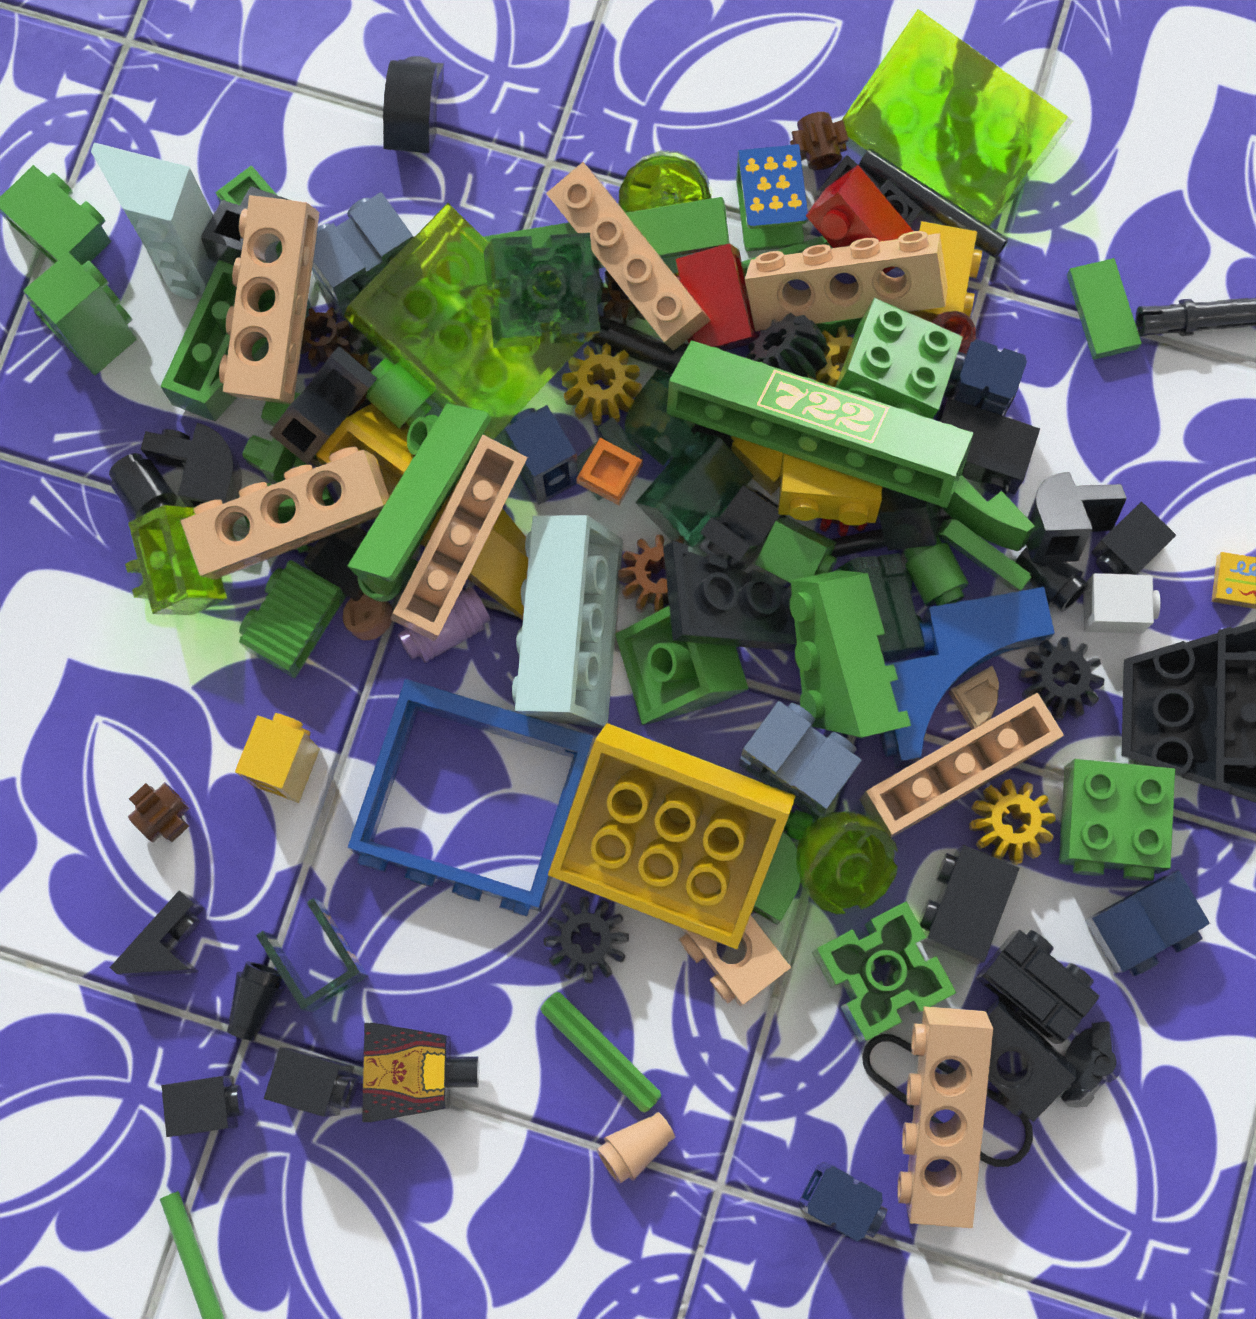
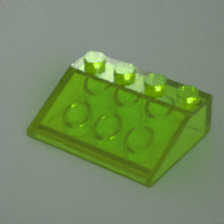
[842,9,1074,226]
[344,203,588,440]

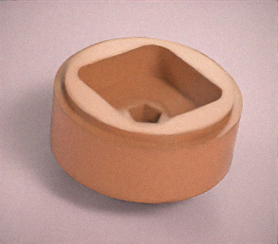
[342,594,393,640]

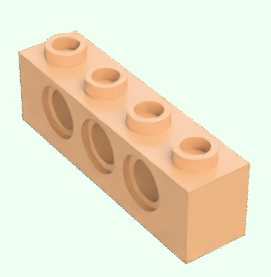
[546,162,710,350]
[219,195,320,405]
[745,231,948,331]
[390,435,528,641]
[180,447,389,580]
[859,693,1064,842]
[664,915,791,1007]
[897,1006,993,1228]

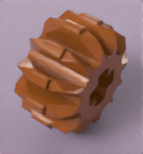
[618,534,693,613]

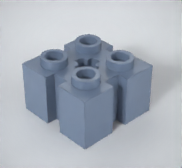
[312,192,423,323]
[738,700,862,822]

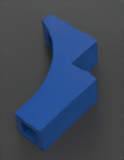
[880,587,1055,769]

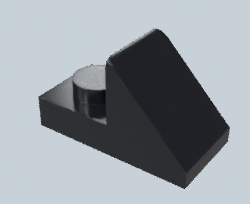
[109,890,204,977]

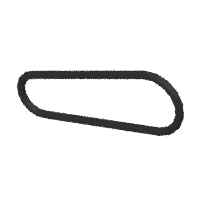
[862,1034,1033,1167]

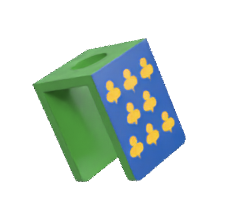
[735,144,808,252]

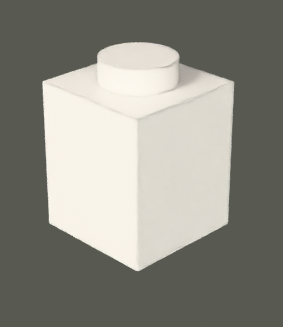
[1083,574,1160,634]

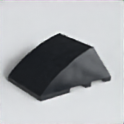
[1121,621,1256,803]

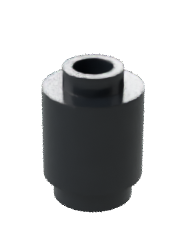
[109,453,177,525]

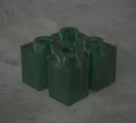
[483,233,600,348]

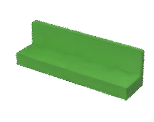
[347,403,492,596]

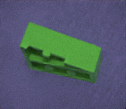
[23,252,137,376]
[160,260,312,421]
[790,570,911,738]

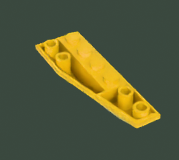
[316,403,529,620]

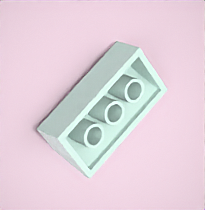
[91,143,217,299]
[512,515,623,728]

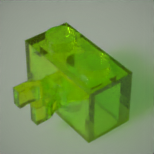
[125,505,227,615]

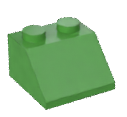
[615,606,749,725]

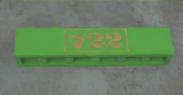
[667,340,973,508]

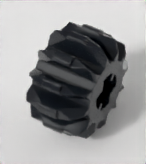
[746,313,830,380]
[1018,637,1105,721]
[544,897,629,984]

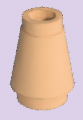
[597,1112,675,1184]

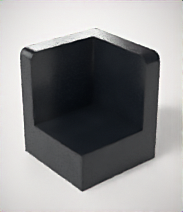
[304,526,368,601]

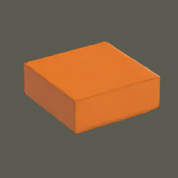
[576,438,643,506]

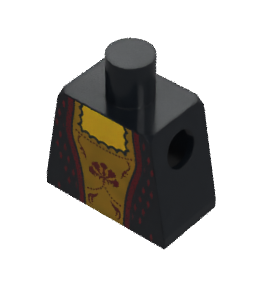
[362,1023,480,1122]

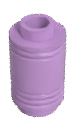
[397,587,490,663]

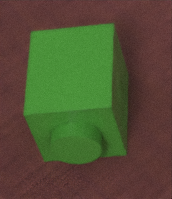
[755,516,837,583]

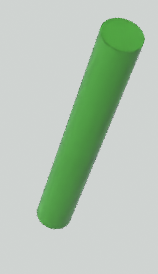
[159,1191,225,1319]

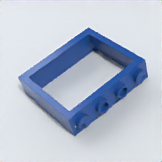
[347,679,594,917]

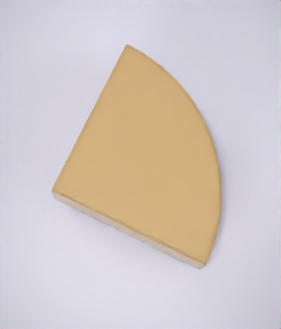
[949,666,999,730]

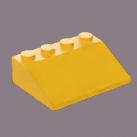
[548,723,796,949]

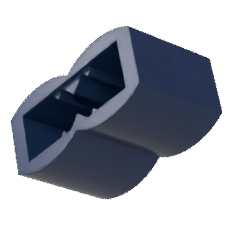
[1085,870,1210,977]

